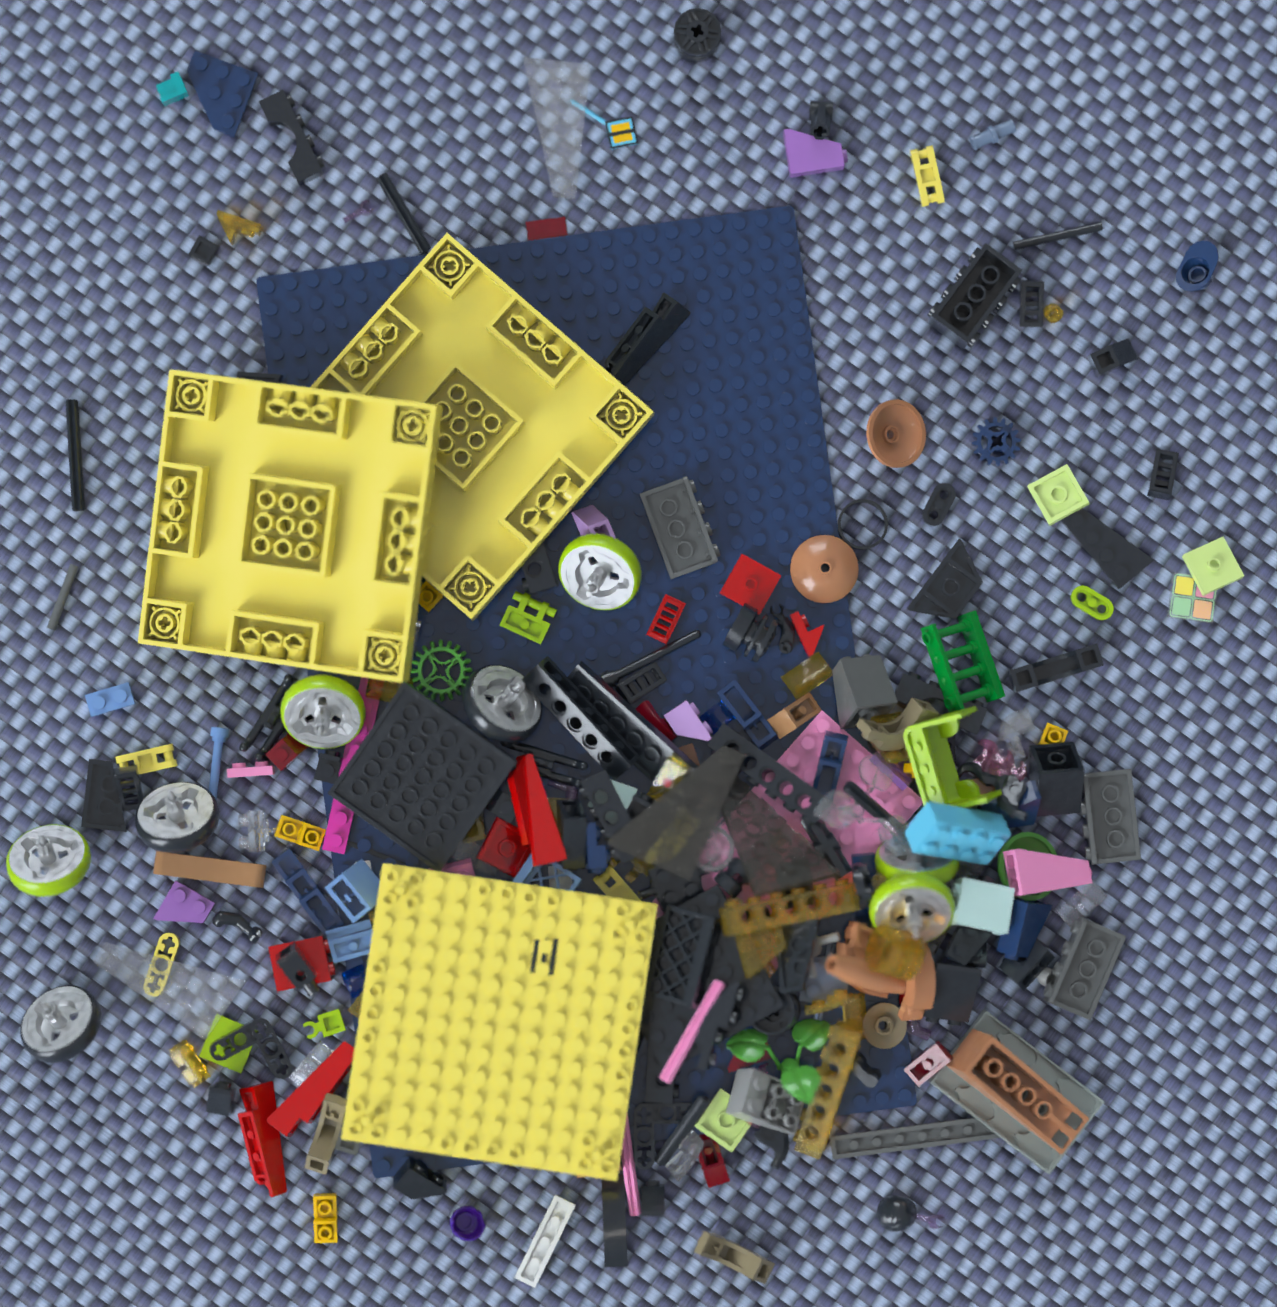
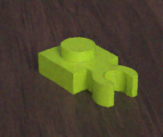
[303,1008,346,1039]

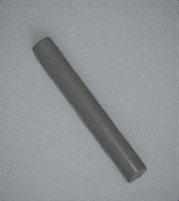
[47,564,79,630]

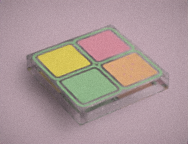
[1167,572,1217,624]

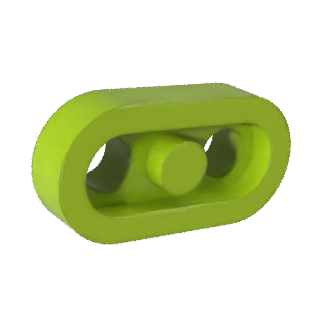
[1070,586,1114,621]

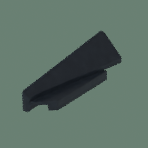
[605,293,690,386]

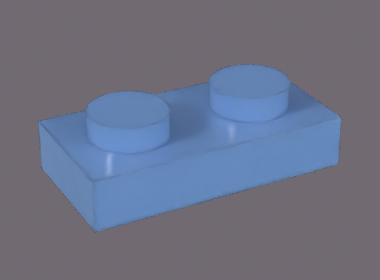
[85,682,136,717]

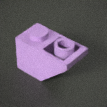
[572,505,616,538]
[664,700,713,741]

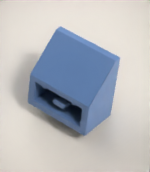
[325,859,380,923]

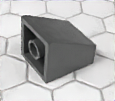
[832,654,898,729]

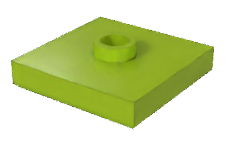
[199,1014,259,1074]

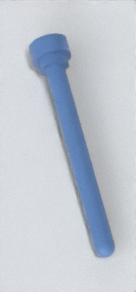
[209,727,229,800]

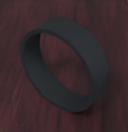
[837,499,888,550]

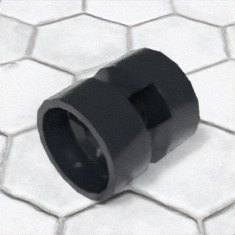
[713,856,757,899]

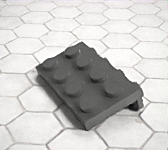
[640,476,721,580]
[1080,769,1141,865]
[1043,916,1126,1020]

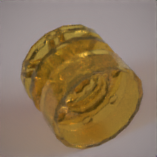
[865,924,925,981]

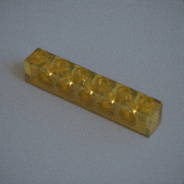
[719,879,861,936]
[793,1019,865,1159]

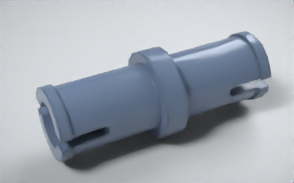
[969,119,1016,150]

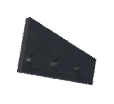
[81,759,127,832]

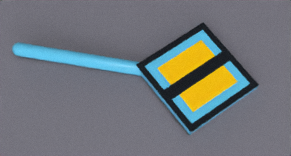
[570,99,639,150]

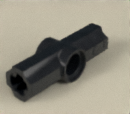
[801,820,853,880]

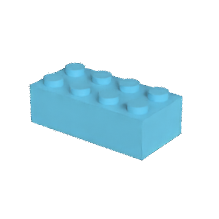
[905,801,1011,865]

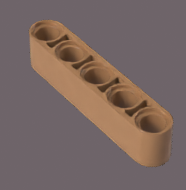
[153,851,267,888]

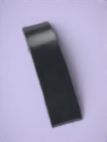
[602,1174,628,1267]

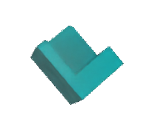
[156,71,189,106]

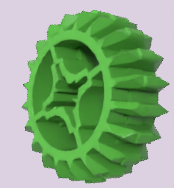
[411,640,473,701]

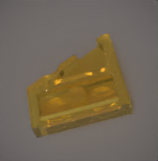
[735,925,786,979]

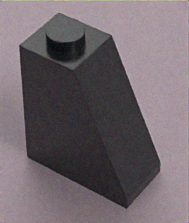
[556,799,587,871]

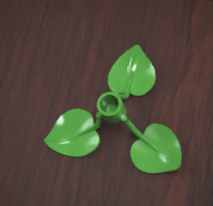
[726,1019,830,1104]

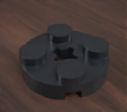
[853,863,873,909]

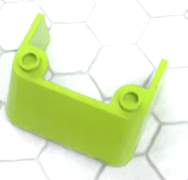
[903,706,1002,808]

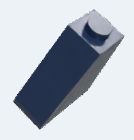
[977,780,1041,828]
[997,898,1052,960]

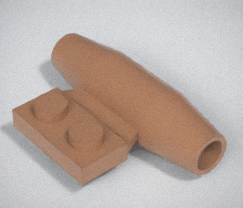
[825,924,906,994]

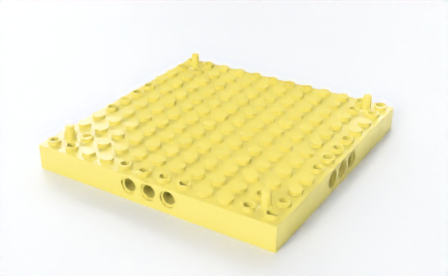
[310,233,654,621]
[138,370,443,682]
[342,863,658,1181]

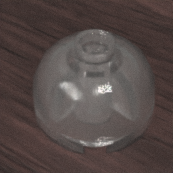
[689,826,735,873]

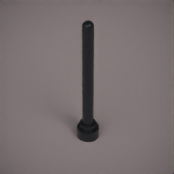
[600,630,701,688]

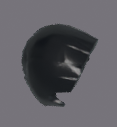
[876,1195,917,1232]

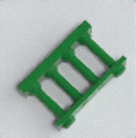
[921,610,1005,713]

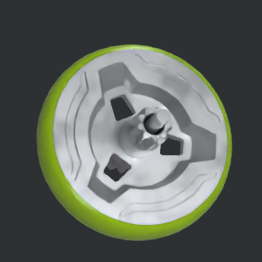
[558,534,642,610]
[280,675,366,749]
[6,824,91,897]
[874,836,960,884]
[869,873,955,945]

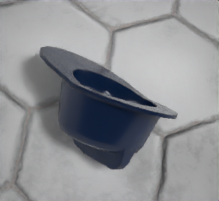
[1176,240,1219,292]

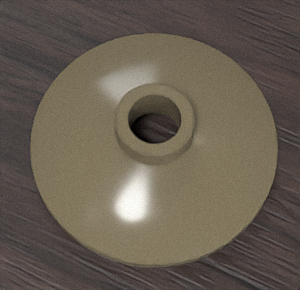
[862,1003,907,1049]

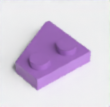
[153,880,216,923]

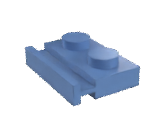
[325,919,373,963]

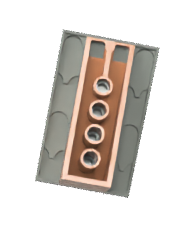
[928,1009,1104,1175]

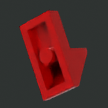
[789,611,824,657]

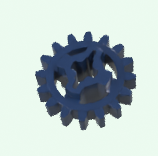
[971,417,1021,467]

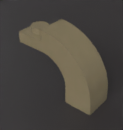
[856,697,939,751]
[305,1093,347,1175]
[694,1231,775,1284]

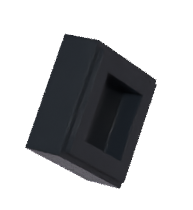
[188,235,219,267]

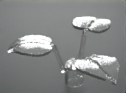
[814,752,910,855]

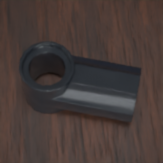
[809,100,833,140]

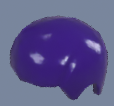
[450,1206,486,1241]

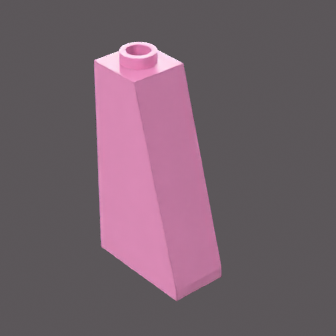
[1003,849,1092,896]

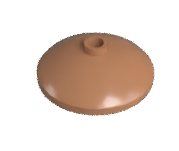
[866,399,926,468]
[790,535,859,603]

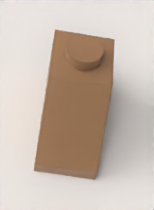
[767,692,822,739]

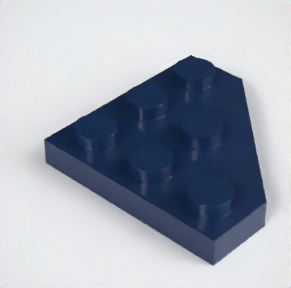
[187,50,259,138]

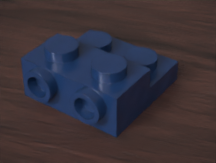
[581,822,610,873]

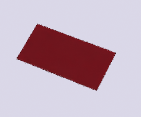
[526,217,568,241]

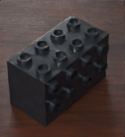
[927,243,1022,350]

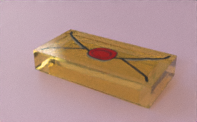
[647,756,688,805]

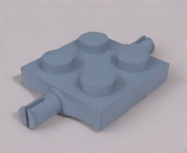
[798,943,848,1021]

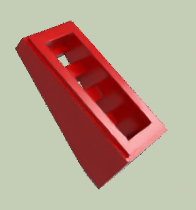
[646,594,686,645]

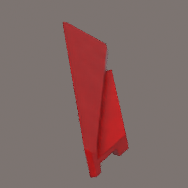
[507,753,567,867]
[267,1041,355,1137]
[238,1081,287,1197]

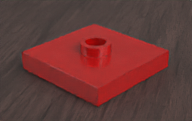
[719,554,782,615]
[476,817,531,878]

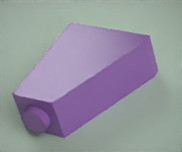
[783,129,848,178]

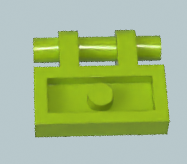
[499,591,557,645]

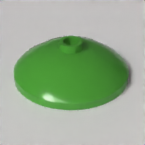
[998,832,1057,901]

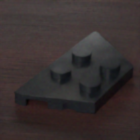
[907,539,983,619]

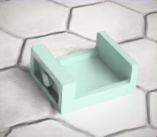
[950,878,1015,935]

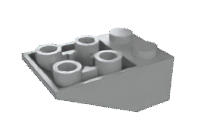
[726,1069,804,1135]

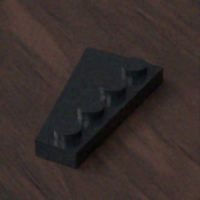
[1060,508,1154,590]

